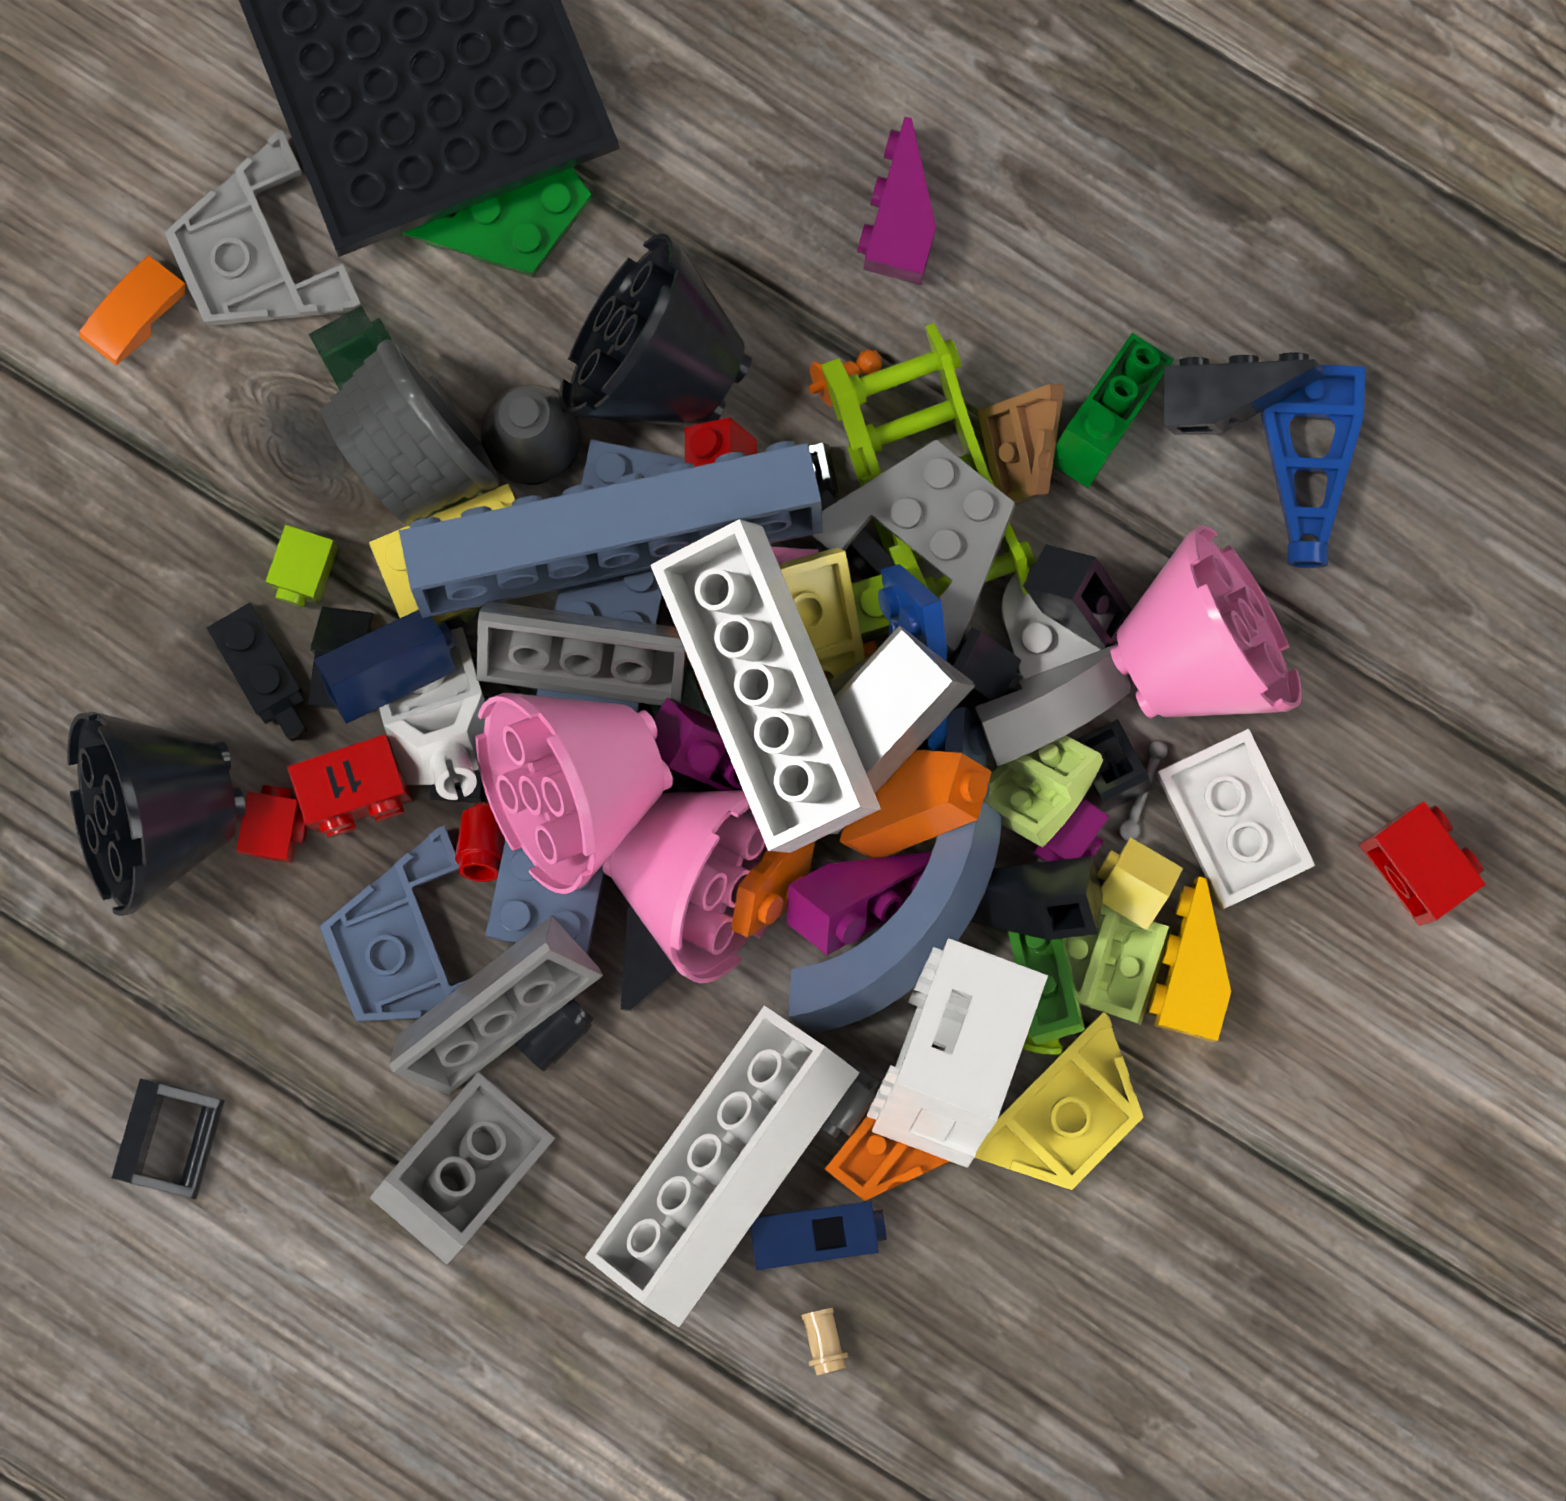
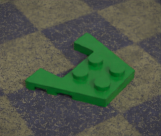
[397,168,592,278]

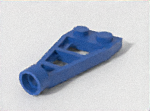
[1261,365,1365,568]
[878,564,947,752]

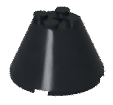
[559,234,752,426]
[67,711,246,916]

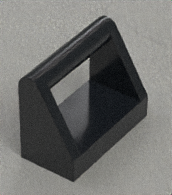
[111,1078,225,1199]

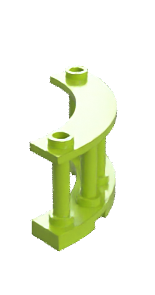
[821,323,1035,598]

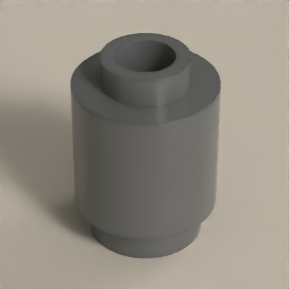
[820,1060,881,1139]

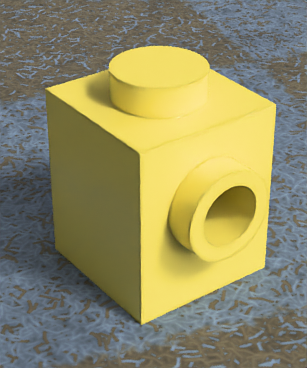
[1097,837,1183,930]

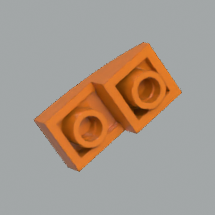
[79,255,186,366]

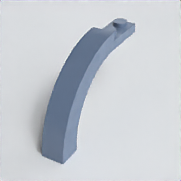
[788,707,1002,1033]

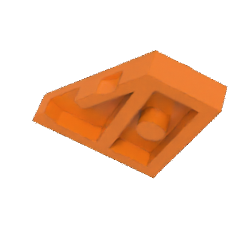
[731,841,815,938]
[825,1116,950,1201]

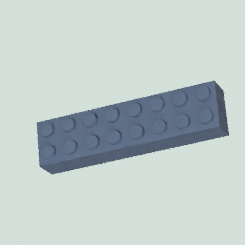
[399,441,823,618]

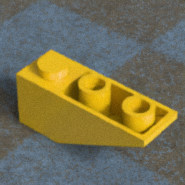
[1149,877,1231,1042]

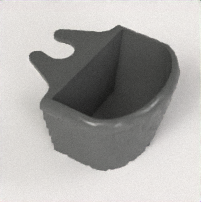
[319,339,500,526]

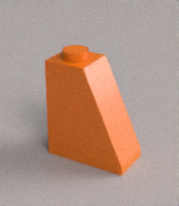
[839,750,992,859]

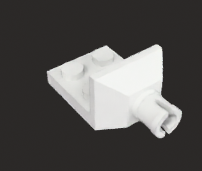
[379,627,486,800]

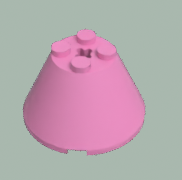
[1110,525,1302,719]
[475,693,673,894]
[602,790,769,983]

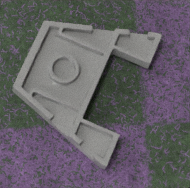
[164,130,363,326]
[810,440,1016,654]

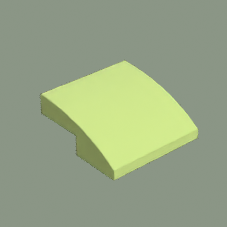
[985,735,1103,848]
[1064,904,1173,1025]

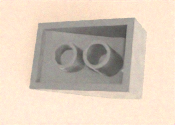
[369,1072,555,1264]

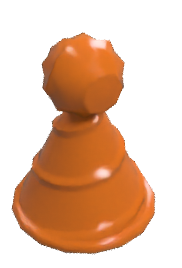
[808,348,883,407]

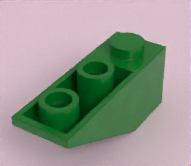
[1053,333,1174,488]

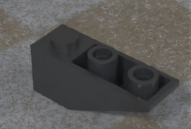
[1164,352,1324,435]
[970,856,1103,940]

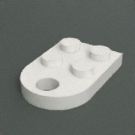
[1001,560,1131,690]

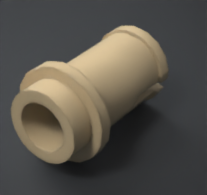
[801,1308,848,1376]

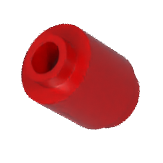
[455,803,506,882]

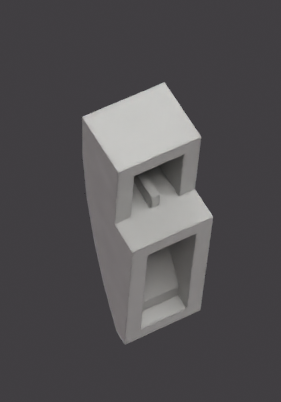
[975,645,1130,766]

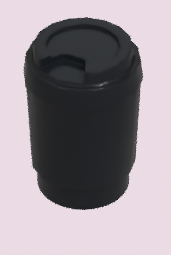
[515,999,594,1072]

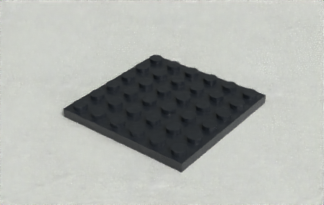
[239,0,620,257]

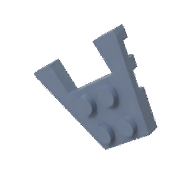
[319,825,469,1022]

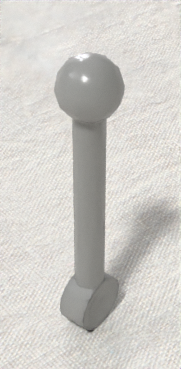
[1119,740,1168,841]

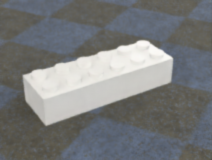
[650,519,881,853]
[585,1006,859,1327]

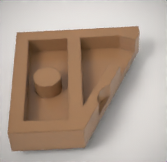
[977,384,1064,505]

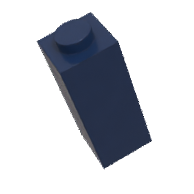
[314,609,456,724]
[750,1200,887,1270]

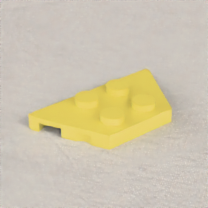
[974,1012,1144,1190]

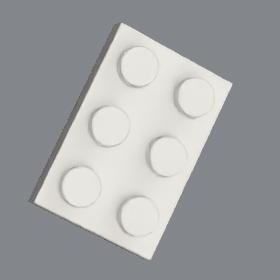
[1156,729,1315,910]

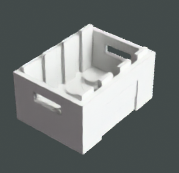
[867,938,1048,1168]

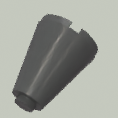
[481,384,581,485]

